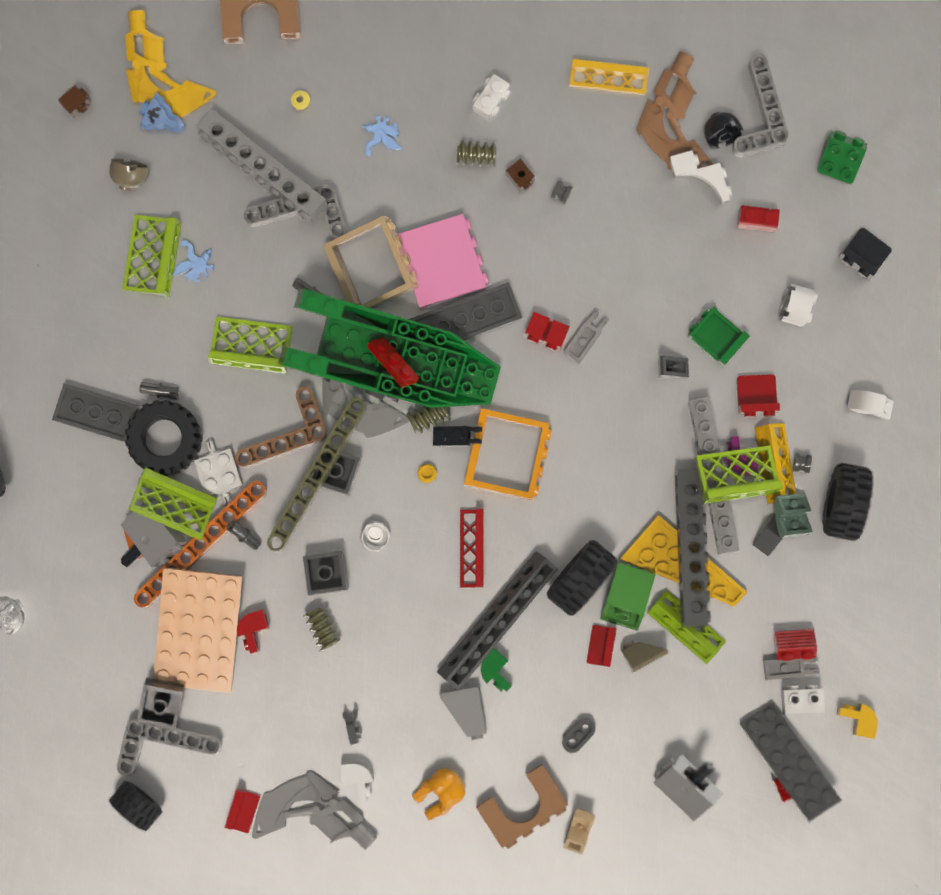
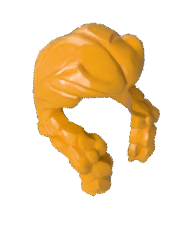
[412,768,465,820]

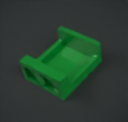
[688,306,750,367]

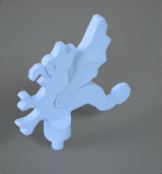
[362,115,402,156]
[173,240,214,282]

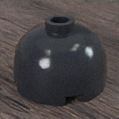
[704,112,743,149]

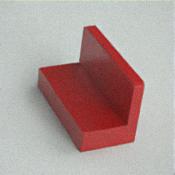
[586,625,617,667]
[224,789,260,833]

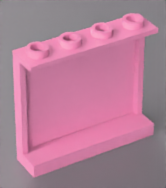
[397,214,489,310]

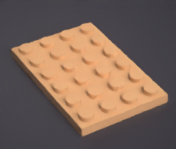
[153,568,243,693]

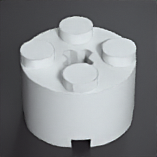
[779,283,818,327]

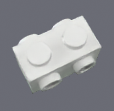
[472,74,511,121]
[782,685,825,714]

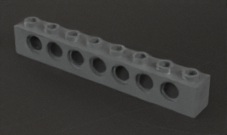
[675,469,711,628]
[437,551,558,691]

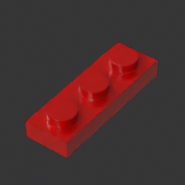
[367,337,419,388]

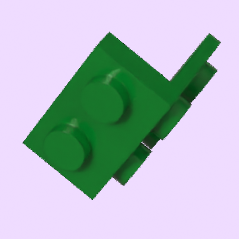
[817,131,867,184]

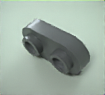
[562,719,596,753]

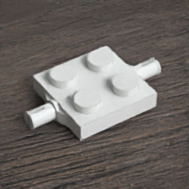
[194,440,243,506]

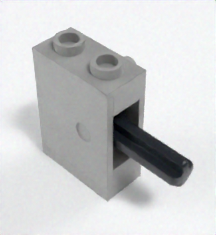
[120,499,187,567]
[654,755,723,821]

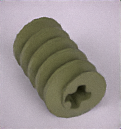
[457,140,496,167]
[407,406,451,434]
[303,608,341,652]

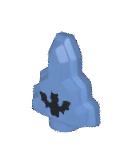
[139,93,185,132]

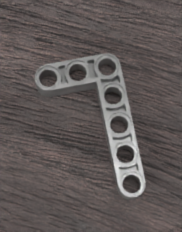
[732,53,789,157]
[244,185,347,240]
[117,719,222,776]

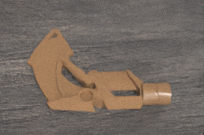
[636,52,713,170]

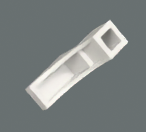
[669,150,732,204]

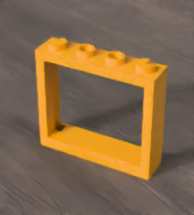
[464,408,552,501]

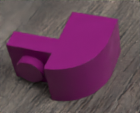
[723,436,758,476]

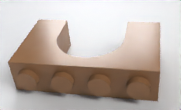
[220,0,301,44]
[476,764,568,849]

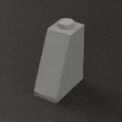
[440,687,487,740]

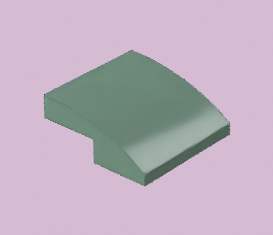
[775,493,813,538]

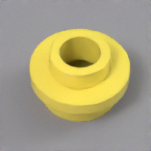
[291,91,310,110]

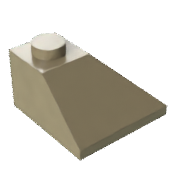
[621,641,669,672]

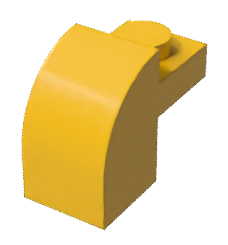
[836,704,878,739]

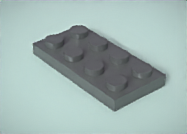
[52,383,138,442]

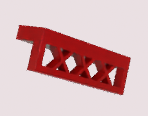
[460,509,483,588]

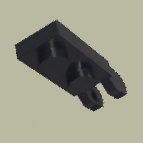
[433,426,483,447]

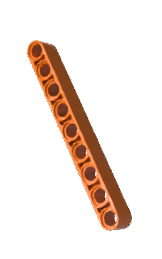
[134,481,267,608]

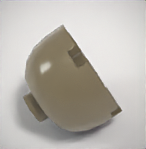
[109,158,149,191]

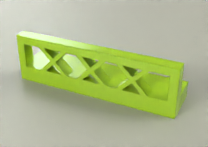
[647,590,726,664]

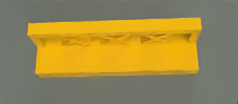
[569,59,649,95]
[755,423,796,504]

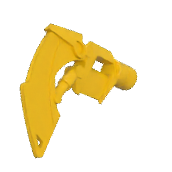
[125,10,217,118]

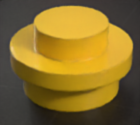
[417,464,437,483]

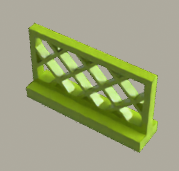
[122,215,182,297]
[208,316,293,374]
[695,445,783,504]
[128,467,217,540]

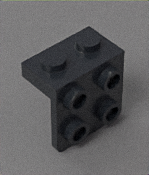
[839,228,892,280]

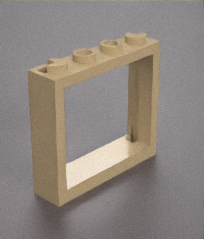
[323,216,419,309]

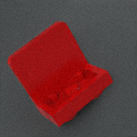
[737,374,780,417]

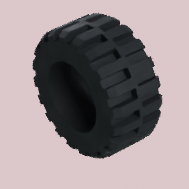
[125,400,202,476]
[823,463,873,541]
[547,540,617,616]

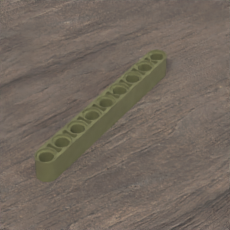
[267,398,366,552]

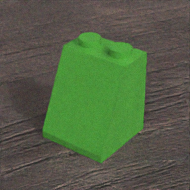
[600,562,656,631]

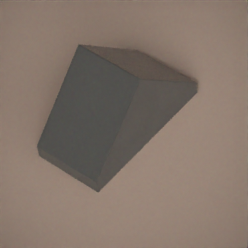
[658,356,689,379]
[753,514,783,556]

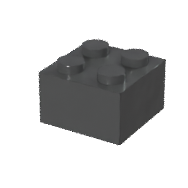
[312,452,361,497]
[303,551,348,596]

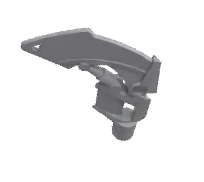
[322,379,409,438]
[252,772,377,850]

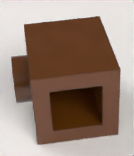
[58,85,91,118]
[505,159,535,192]

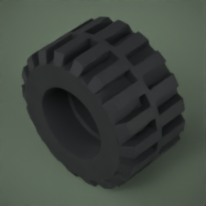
[109,781,162,831]

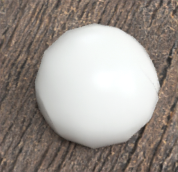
[360,521,390,552]

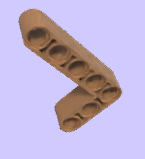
[235,387,327,468]

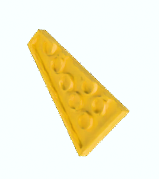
[620,515,747,607]

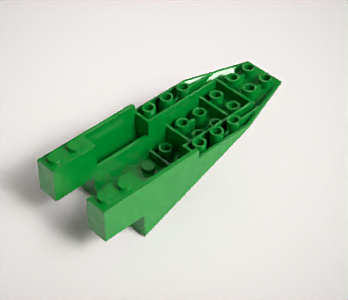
[278,289,501,408]

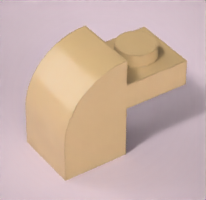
[563,809,595,854]

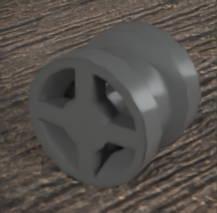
[551,180,573,204]
[793,453,812,474]

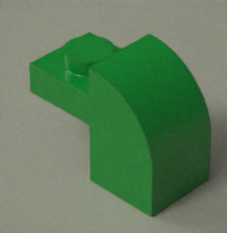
[481,648,512,692]

